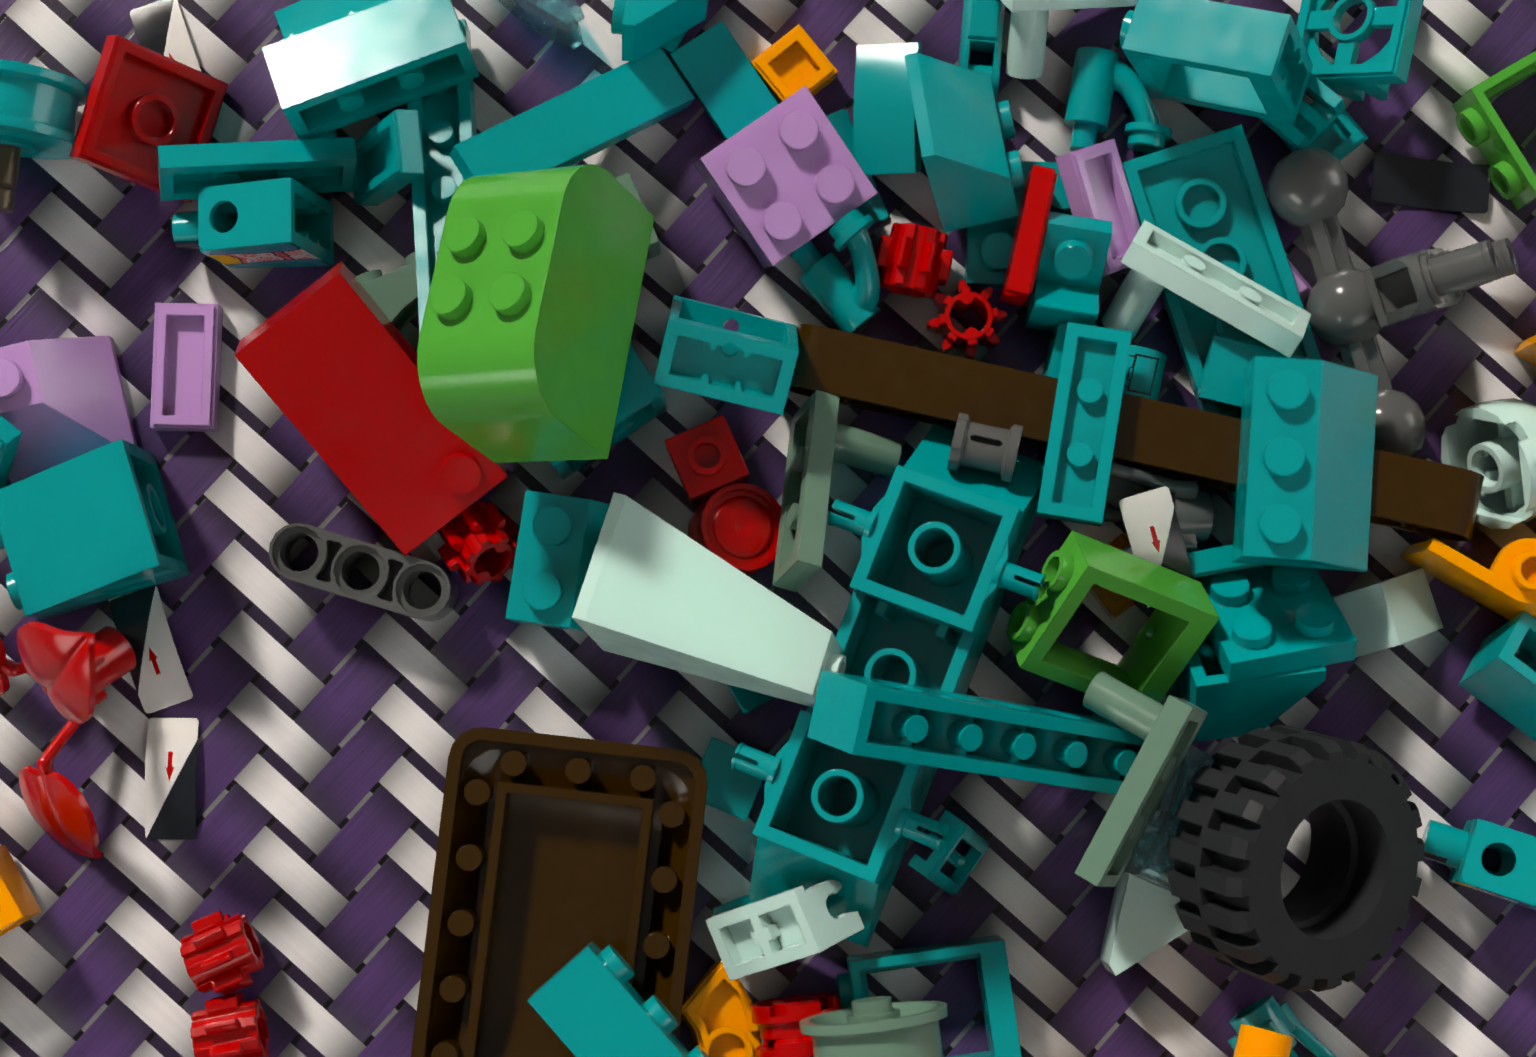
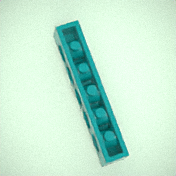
[807,670,1175,803]

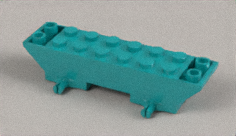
[731,424,1046,947]

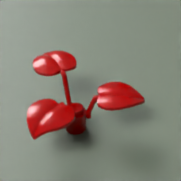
[0,621,136,859]

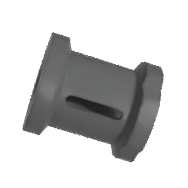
[947,413,1024,483]

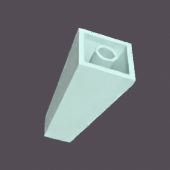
[572,492,846,707]

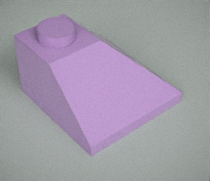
[0,336,137,484]

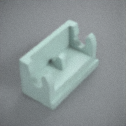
[705,880,864,981]

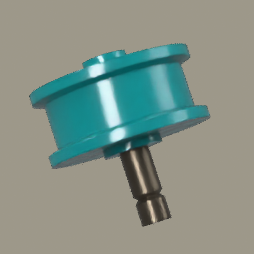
[0,59,90,213]

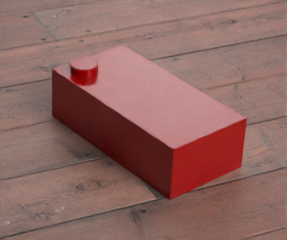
[234,261,507,556]

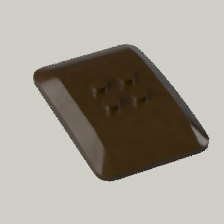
[411,727,708,1057]

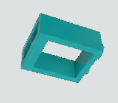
[1120,0,1313,124]
[653,295,799,415]
[836,935,1022,1057]

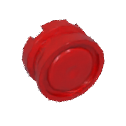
[687,483,781,576]
[750,992,841,1057]

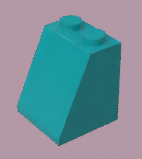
[0,439,190,620]

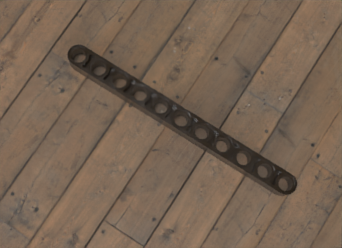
[789,324,1484,542]

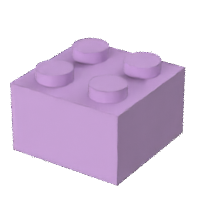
[693,86,877,268]

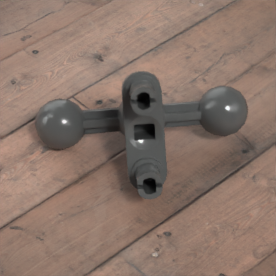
[1268,147,1519,457]

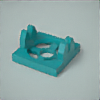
[1296,0,1424,101]

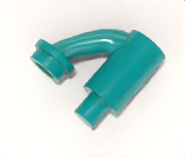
[1064,47,1172,154]
[790,208,881,334]

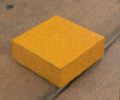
[750,24,838,103]

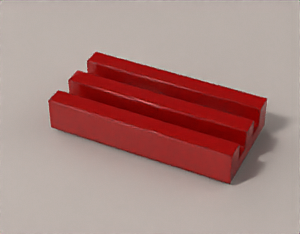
[1000,165,1058,306]

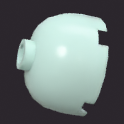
[1441,398,1536,529]

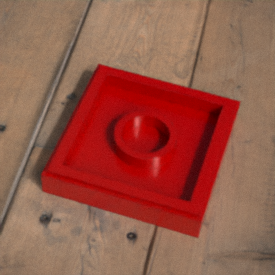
[69,35,228,202]

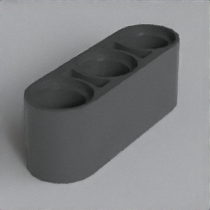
[269,523,458,622]

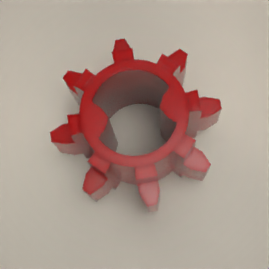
[876,223,954,299]
[926,279,1007,360]
[437,501,519,585]
[180,910,264,996]
[190,992,270,1057]

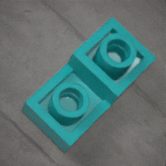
[853,42,922,175]

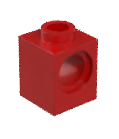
[664,414,750,507]

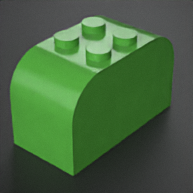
[417,164,655,463]

